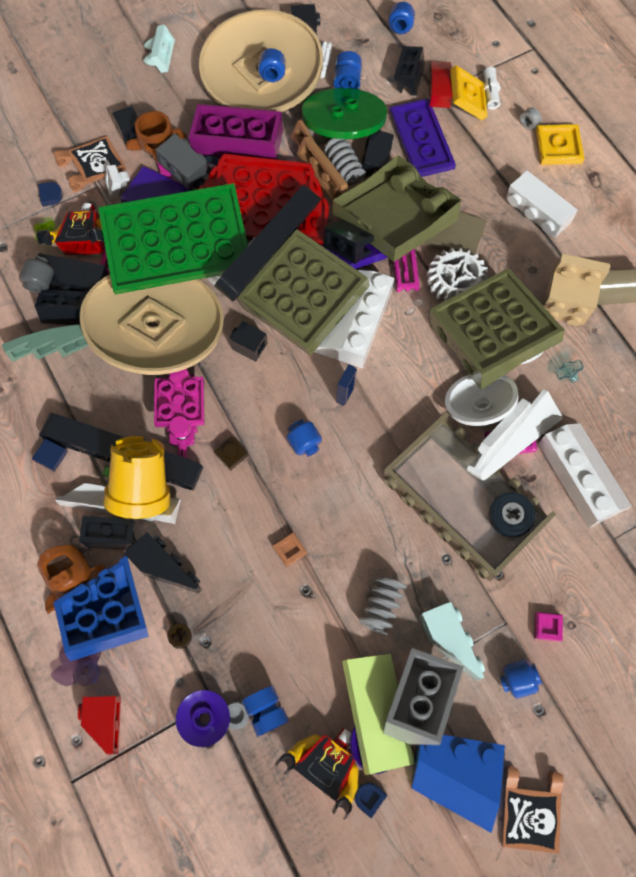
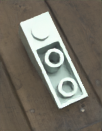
[419,602,485,681]

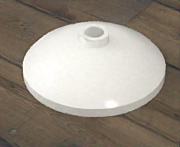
[445,375,519,426]

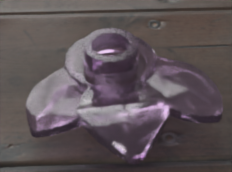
[51,645,101,686]

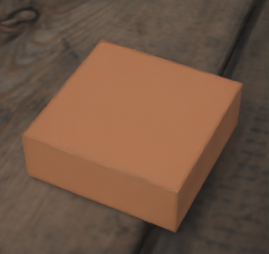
[272,532,307,568]

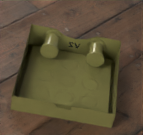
[332,155,461,262]
[237,229,370,356]
[430,268,565,390]

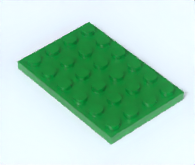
[98,183,248,295]

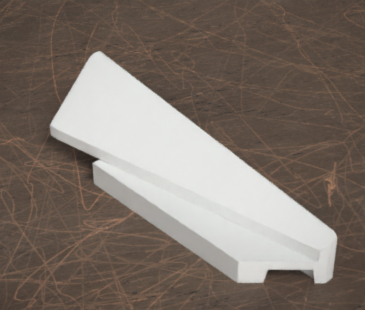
[467,389,562,480]
[55,483,181,524]

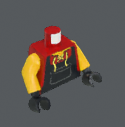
[36,203,105,255]
[275,727,359,820]

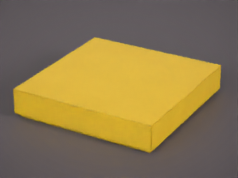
[450,65,487,120]
[535,124,585,165]

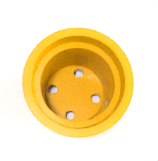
[103,436,171,519]

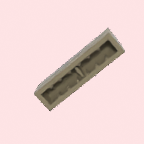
[597,269,636,305]

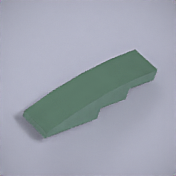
[1,325,88,362]

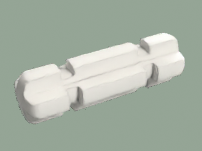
[320,41,332,78]

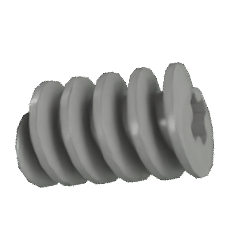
[324,138,365,186]
[359,577,407,635]

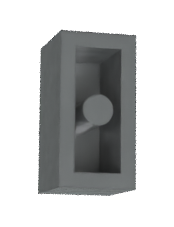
[156,134,207,190]

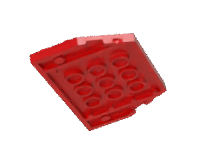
[197,154,329,245]

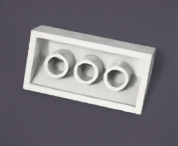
[538,423,632,528]

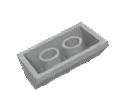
[384,648,464,745]

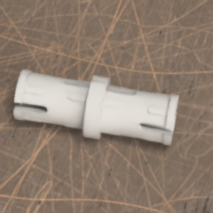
[483,67,501,109]

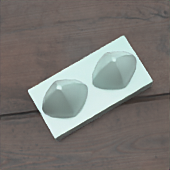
[143,25,175,73]

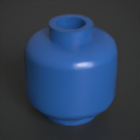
[388,1,415,34]
[258,48,286,83]
[286,419,322,457]
[500,659,542,699]

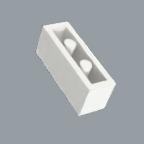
[505,170,578,238]

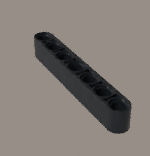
[214,184,321,302]
[38,413,203,490]

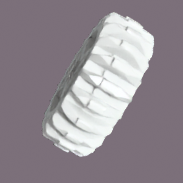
[427,247,488,301]

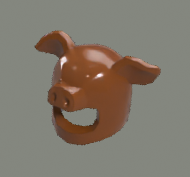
[126,111,187,162]
[37,544,106,614]

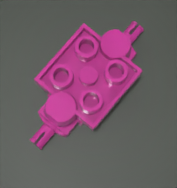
[154,369,205,459]

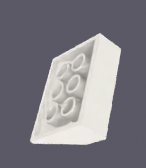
[314,270,394,368]

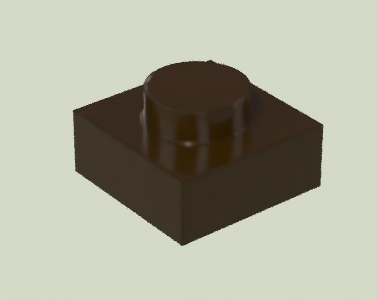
[214,436,249,471]

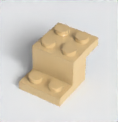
[542,253,610,326]

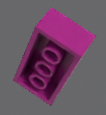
[189,104,283,160]

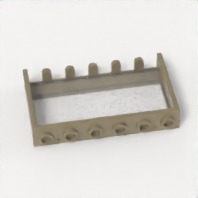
[382,412,556,581]

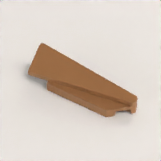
[291,120,350,206]

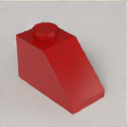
[77,696,121,754]

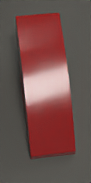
[429,61,453,108]

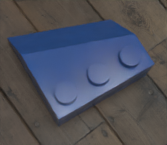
[53,555,149,661]
[411,735,505,833]

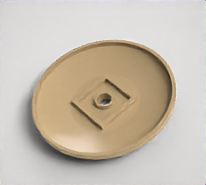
[199,10,323,112]
[80,274,224,375]

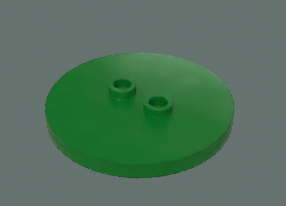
[302,88,387,139]

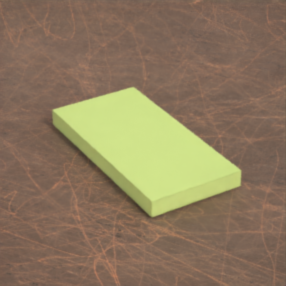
[342,654,415,775]

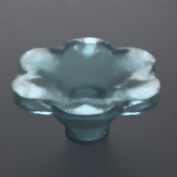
[555,360,584,383]

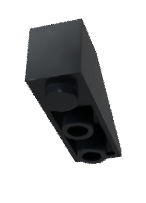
[124,532,201,594]

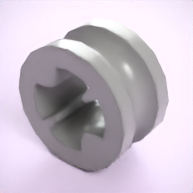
[520,107,541,130]

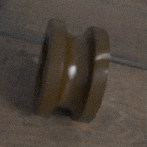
[167,623,192,649]

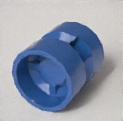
[334,51,362,89]
[242,685,289,737]

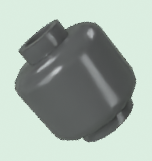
[19,256,54,293]

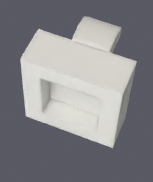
[104,165,130,197]

